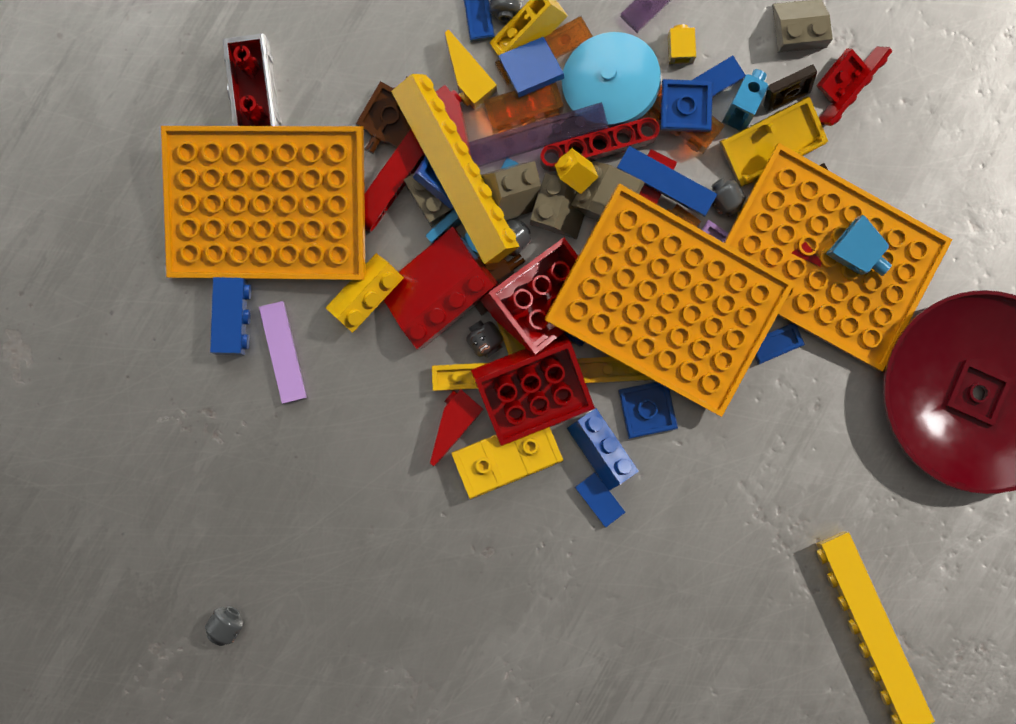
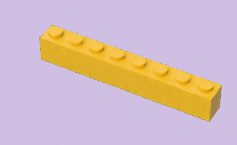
[391,74,520,264]
[816,531,935,724]

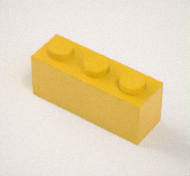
[325,253,404,333]

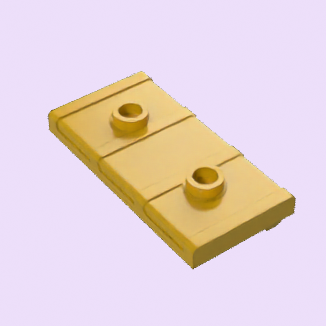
[719,96,829,186]
[451,427,564,500]

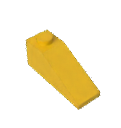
[489,0,568,55]
[445,29,497,110]

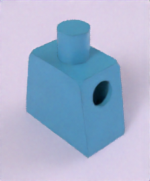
[722,69,768,131]
[826,215,892,276]

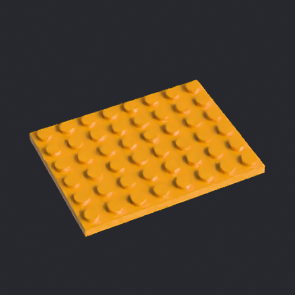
[161,126,366,280]
[724,143,952,372]
[544,184,795,417]

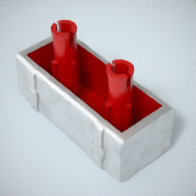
[223,34,281,126]

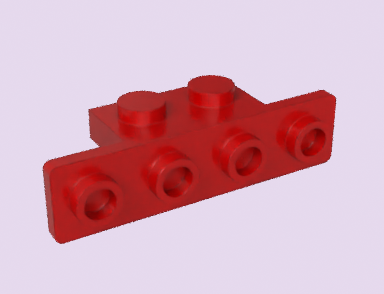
[816,46,893,126]

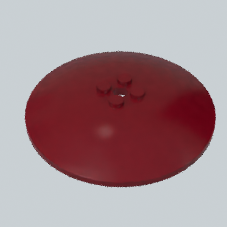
[883,290,1016,494]

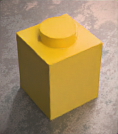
[668,24,696,64]
[555,148,598,194]

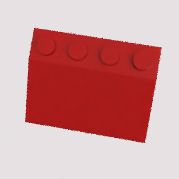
[384,227,499,349]
[480,237,578,355]
[471,333,595,446]

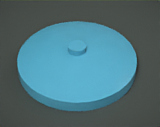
[562,32,661,128]

